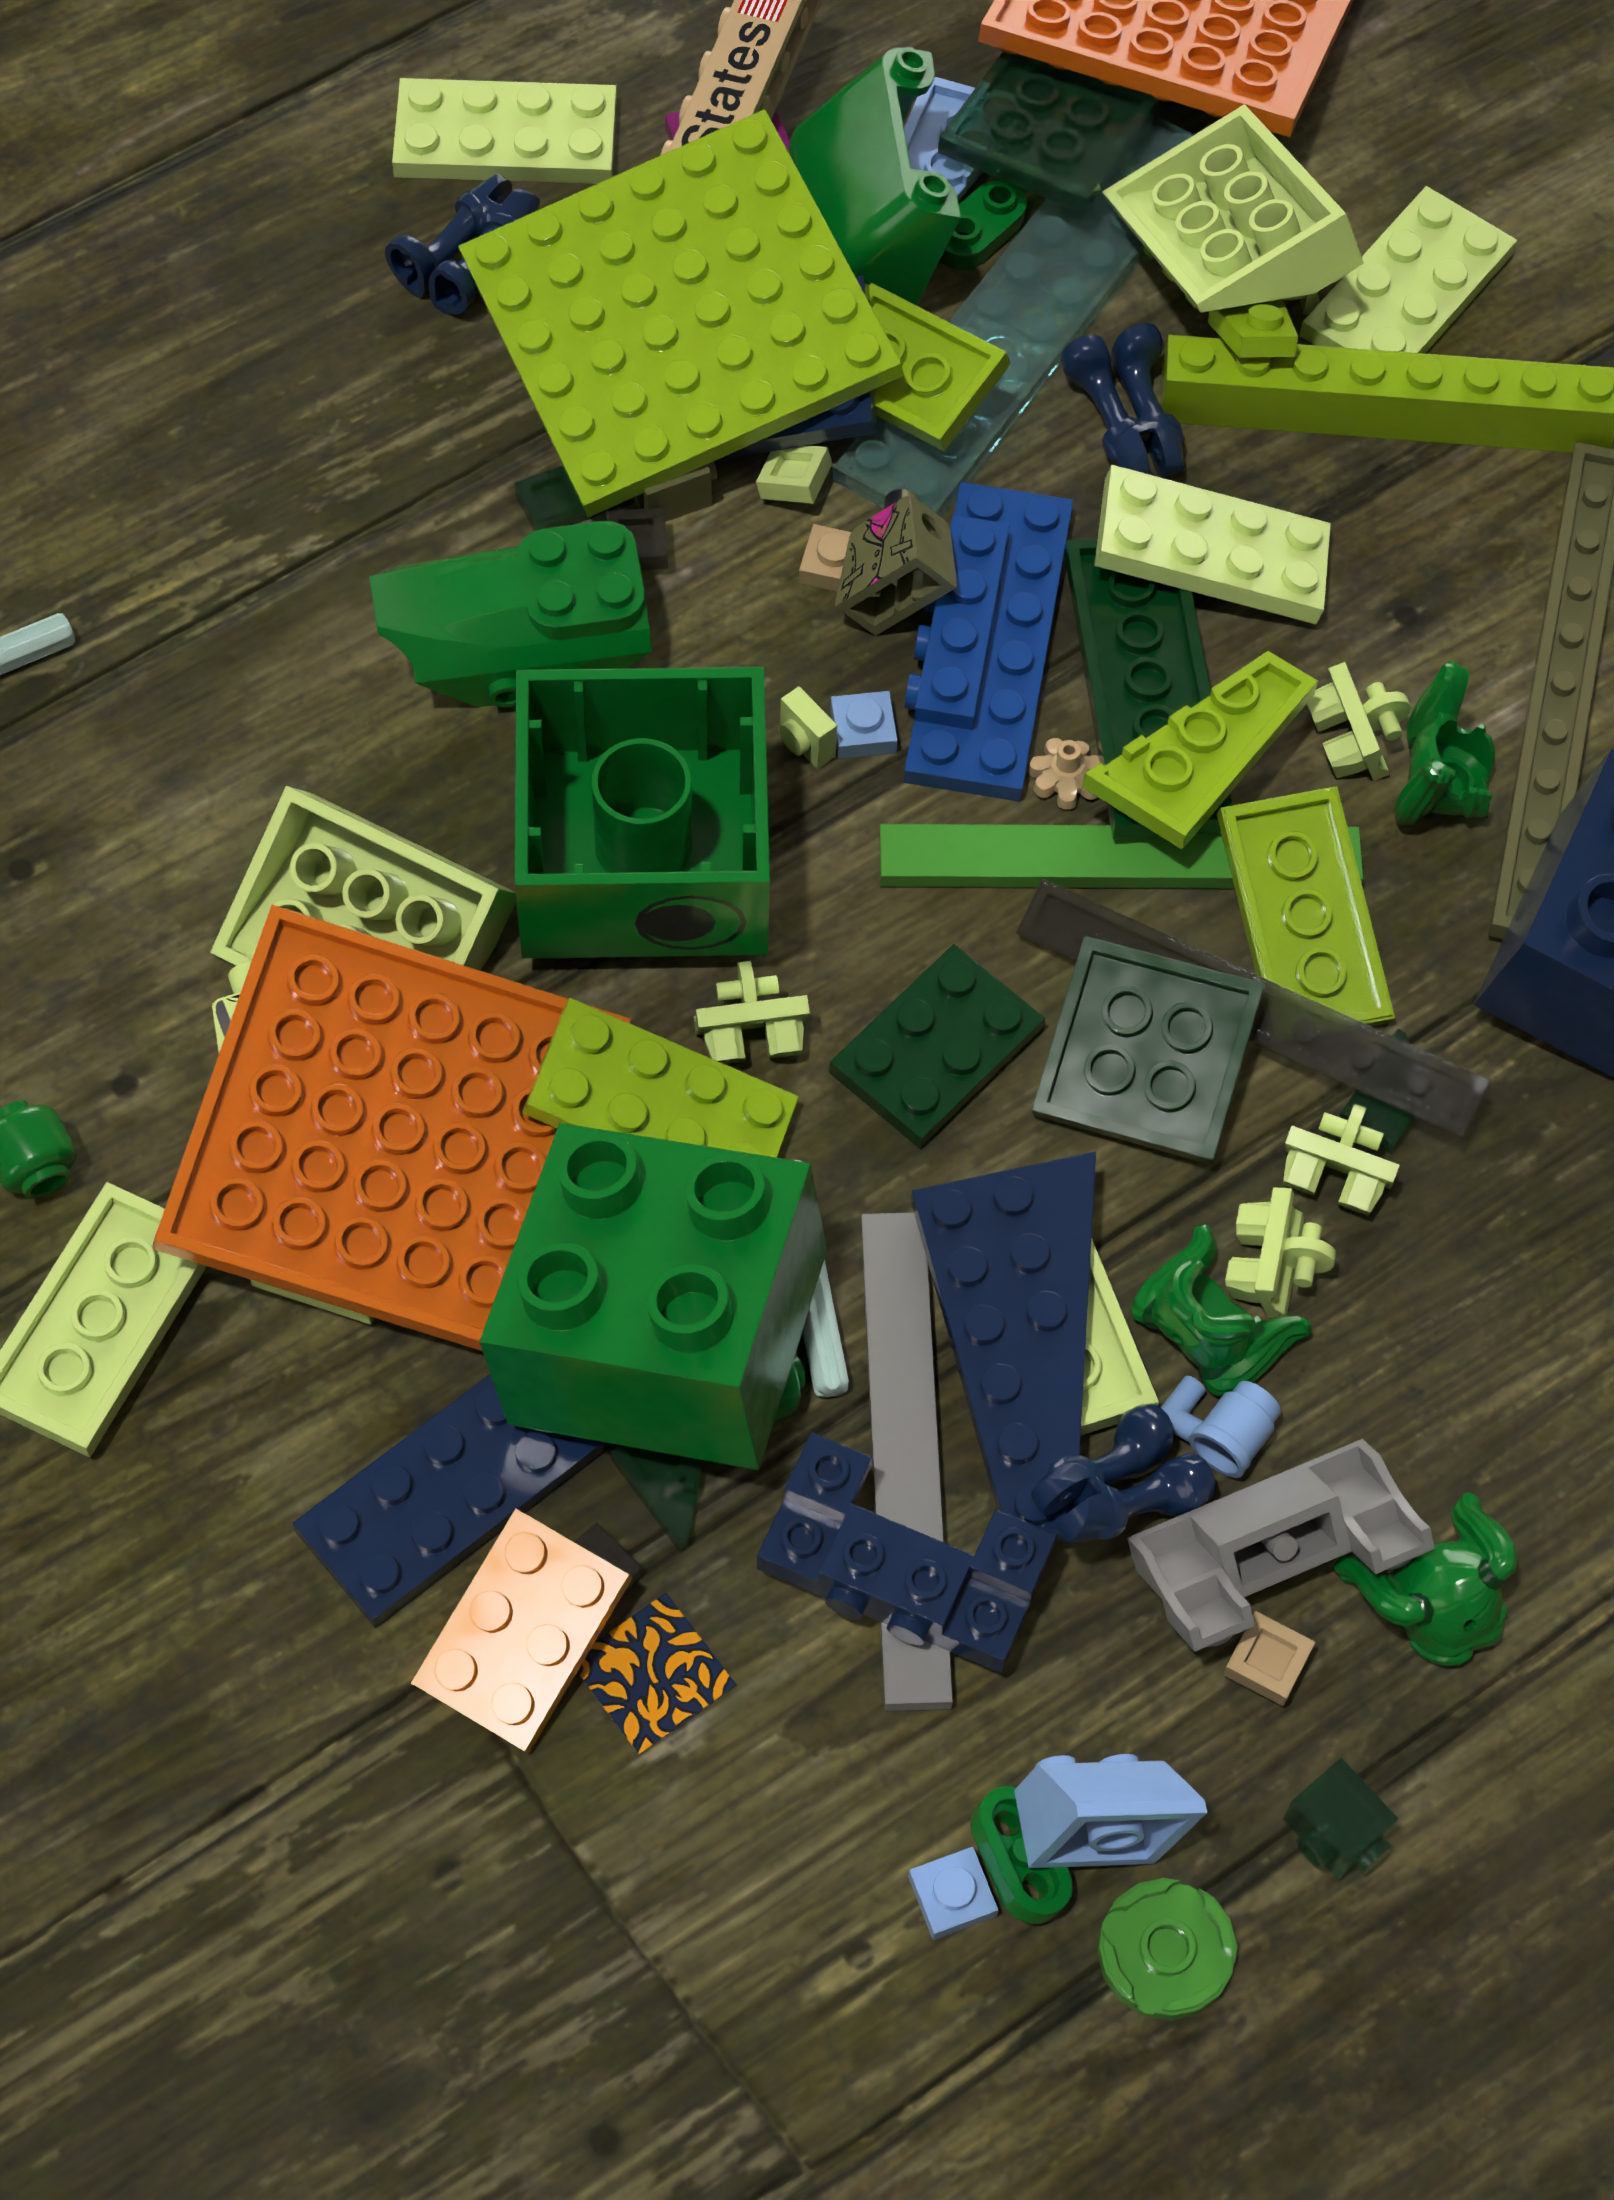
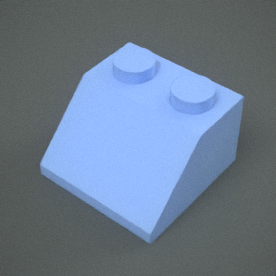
[1014,1754,1207,1868]

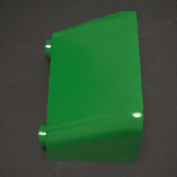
[788,47,961,306]

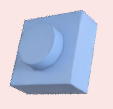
[830,691,897,759]
[908,1847,998,1940]

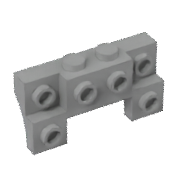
[1127,1439,1435,1652]

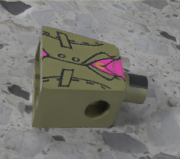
[835,489,957,636]

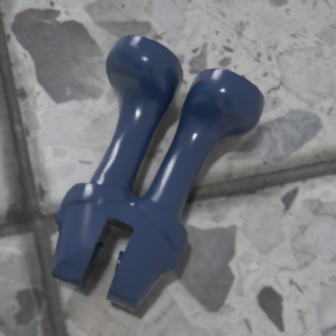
[385,173,540,315]
[1060,323,1185,478]
[1031,1403,1215,1543]

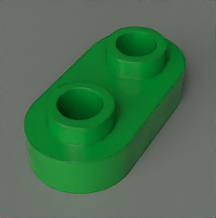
[940,180,1027,270]
[970,1786,1072,1924]

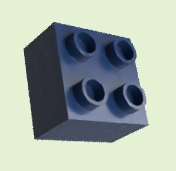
[1473,749,1614,1078]

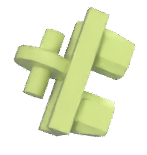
[1307,662,1411,781]
[693,961,810,1064]
[1283,1104,1400,1216]
[1225,1187,1336,1318]

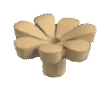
[1028,738,1100,810]

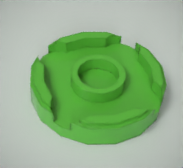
[1097,1878,1237,2021]

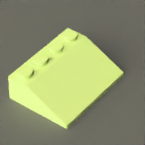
[1102,104,1364,312]
[210,786,516,971]

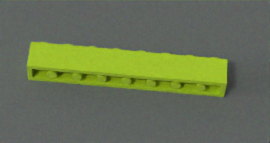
[1160,335,1614,453]

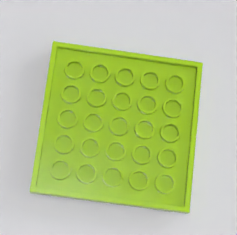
[458,109,904,517]

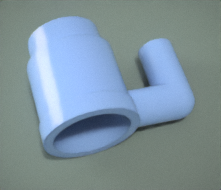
[1161,1375,1281,1478]

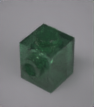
[1283,1757,1399,1880]

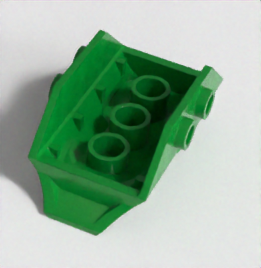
[369,521,652,708]

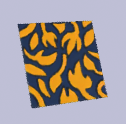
[577,1593,736,1754]

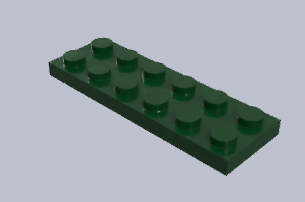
[1064,538,1233,839]

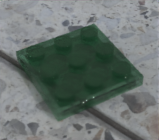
[938,52,1159,214]

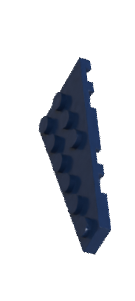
[911,1151,1096,1543]

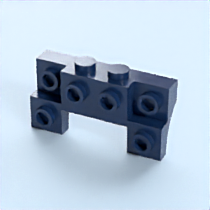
[757,1432,1057,1674]

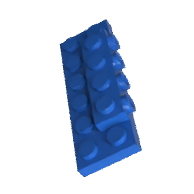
[903,482,1073,802]

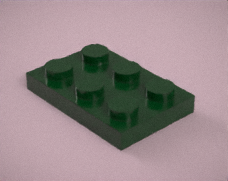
[829,944,1045,1150]

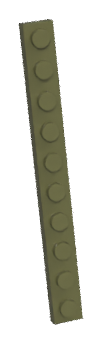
[1488,442,1614,939]

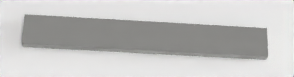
[861,1213,953,1711]

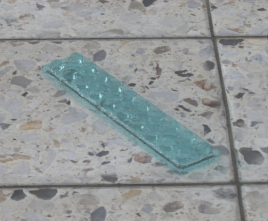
[832,100,1194,517]

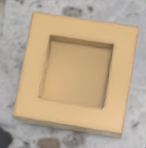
[799,524,851,592]
[1223,1611,1315,1706]

